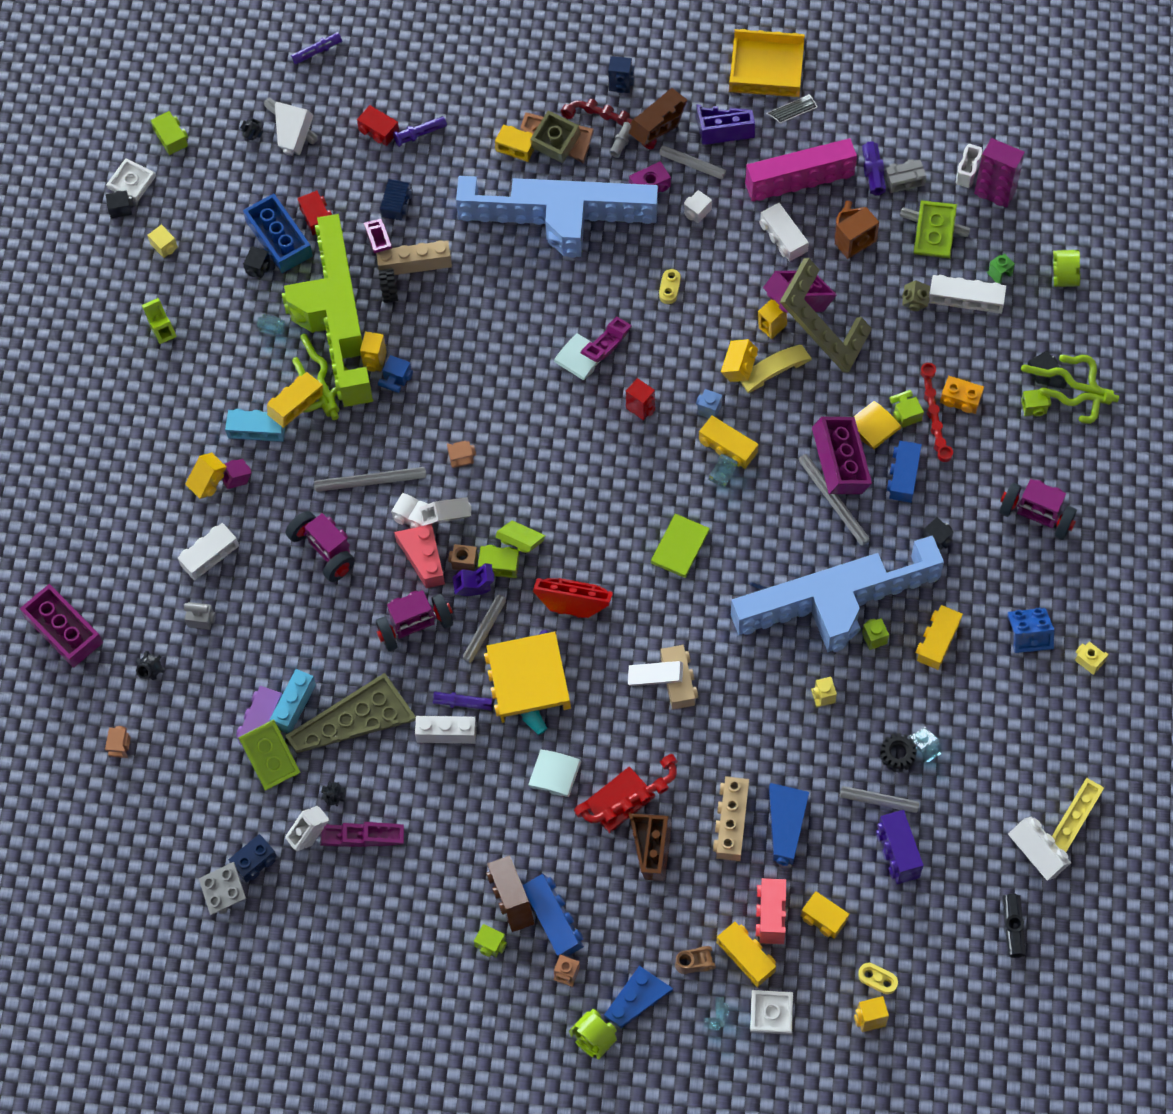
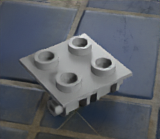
[199,862,246,915]

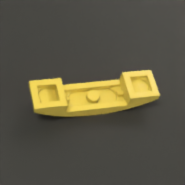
[740,345,812,393]

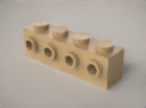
[376,240,452,275]
[713,776,749,861]

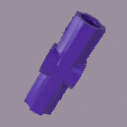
[862,141,886,196]

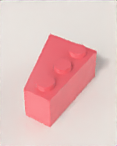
[394,524,445,588]
[756,878,786,944]

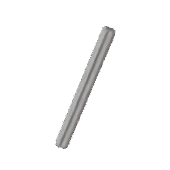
[799,454,869,546]
[314,467,426,492]

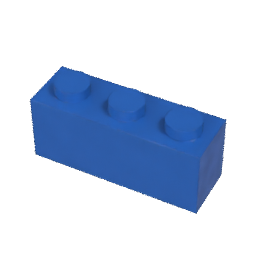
[887,440,922,503]

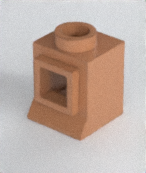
[447,441,476,468]
[105,726,131,758]
[553,955,580,987]

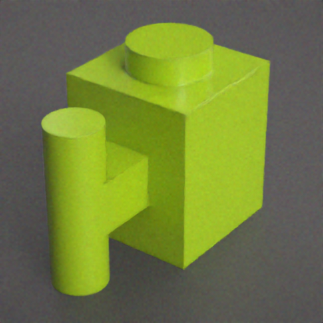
[889,390,924,428]

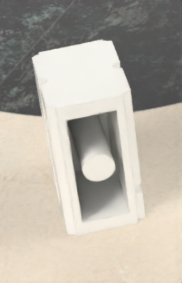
[285,806,329,851]

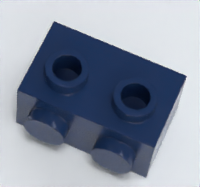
[608,56,635,93]
[228,834,277,882]

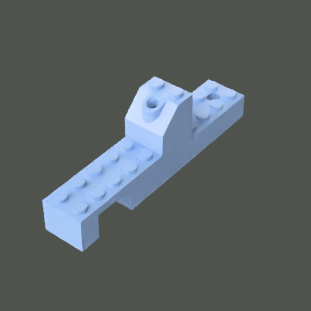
[456,176,658,258]
[731,535,944,652]

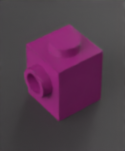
[222,459,252,489]

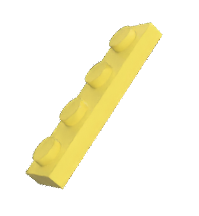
[1052,778,1104,852]

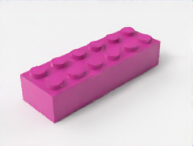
[745,138,857,202]

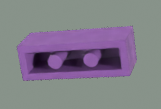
[236,686,282,745]

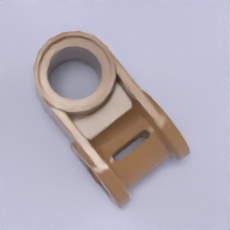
[675,946,716,974]

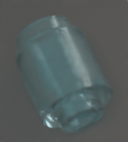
[257,314,285,336]

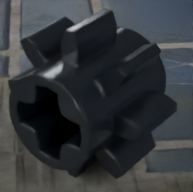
[240,118,263,140]
[321,781,346,806]

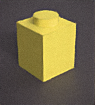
[148,224,178,258]

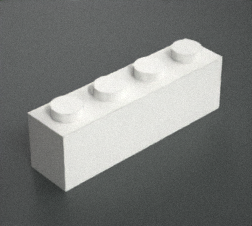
[929,275,1006,314]

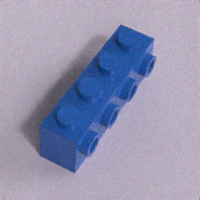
[522,874,584,957]

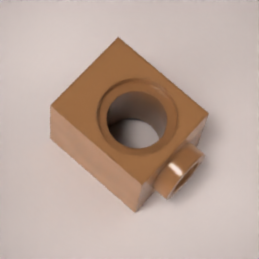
[448,544,478,571]

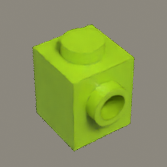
[1021,389,1051,417]
[862,618,889,650]
[474,924,507,957]

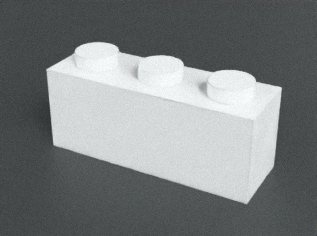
[759,203,809,262]
[177,523,239,581]
[415,716,477,744]
[1008,817,1071,881]

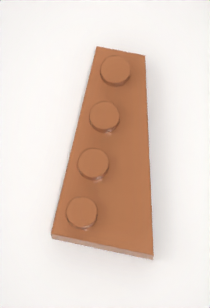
[520,112,594,164]

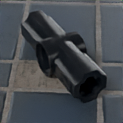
[1002,894,1026,958]

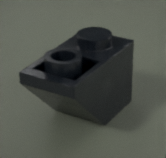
[1028,350,1067,389]

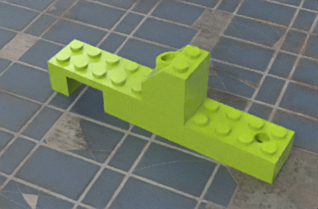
[282,214,373,407]

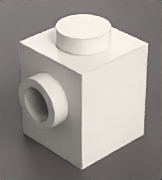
[684,190,712,223]

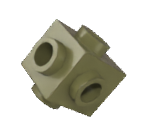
[902,280,930,311]

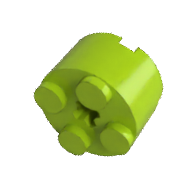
[1053,250,1080,287]
[569,1009,617,1059]

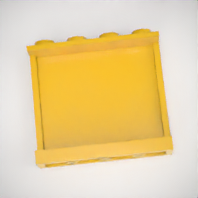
[729,29,805,97]
[484,632,571,723]

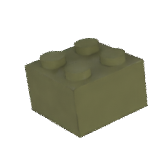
[530,110,581,163]

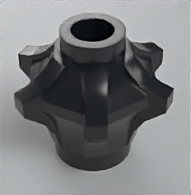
[136,651,165,680]

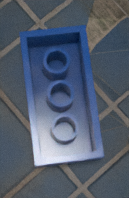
[243,193,313,273]

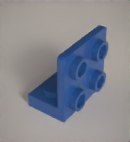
[1008,608,1054,653]

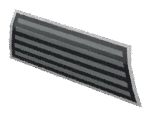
[766,95,817,123]

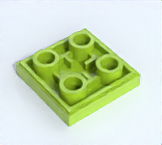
[495,520,546,553]

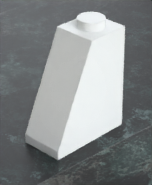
[275,102,314,156]
[419,497,471,526]

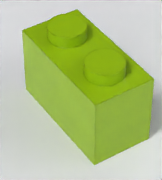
[151,111,188,155]
[478,545,520,578]

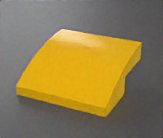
[854,401,902,450]

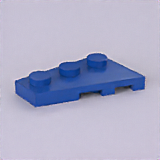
[604,966,673,1028]

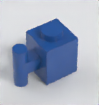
[378,355,413,393]

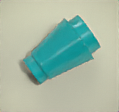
[520,710,548,735]

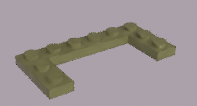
[780,258,872,373]

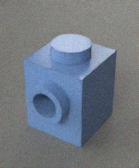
[696,389,722,418]

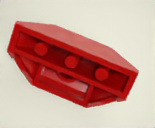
[533,578,613,618]

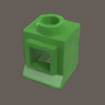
[986,253,1015,284]

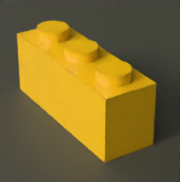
[267,372,323,428]
[699,415,759,469]
[915,605,963,670]
[716,922,776,987]

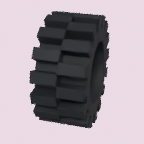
[379,268,398,303]
[880,733,917,772]

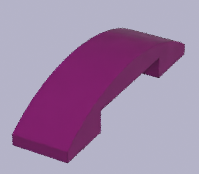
[580,316,632,362]

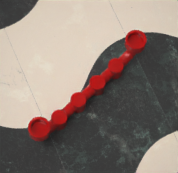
[920,362,953,462]
[574,754,678,823]

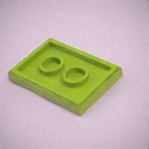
[914,200,957,258]
[651,514,710,578]
[238,719,301,791]

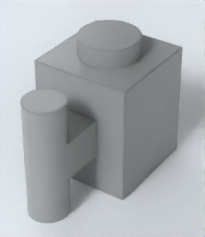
[184,602,216,630]

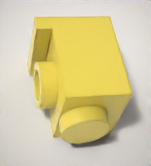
[1075,641,1108,675]
[811,677,837,707]

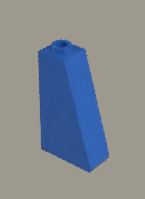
[769,783,809,866]

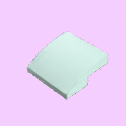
[554,333,601,380]
[528,749,581,797]

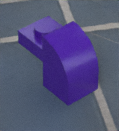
[453,563,494,596]

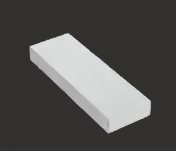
[628,661,683,686]

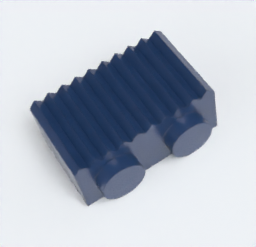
[380,179,413,221]

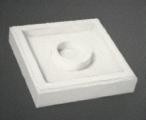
[106,158,156,202]
[750,990,793,1035]

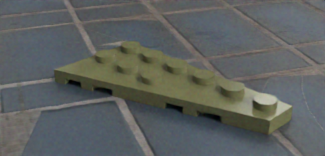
[285,673,416,754]

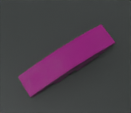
[320,822,404,847]

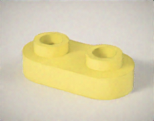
[659,269,681,304]
[858,963,898,994]

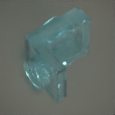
[708,454,738,488]
[909,727,942,762]
[704,997,728,1030]

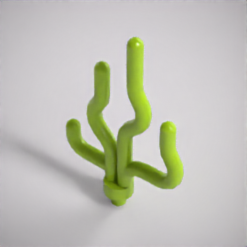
[292,334,349,420]
[1021,355,1119,424]

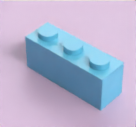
[225,409,285,442]
[270,669,316,734]

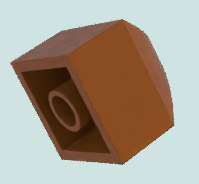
[834,201,879,259]

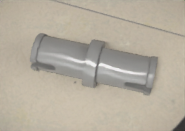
[609,122,631,158]

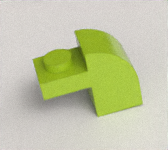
[141,298,177,344]

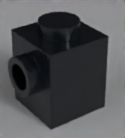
[105,190,134,219]
[243,246,271,278]
[922,517,954,551]

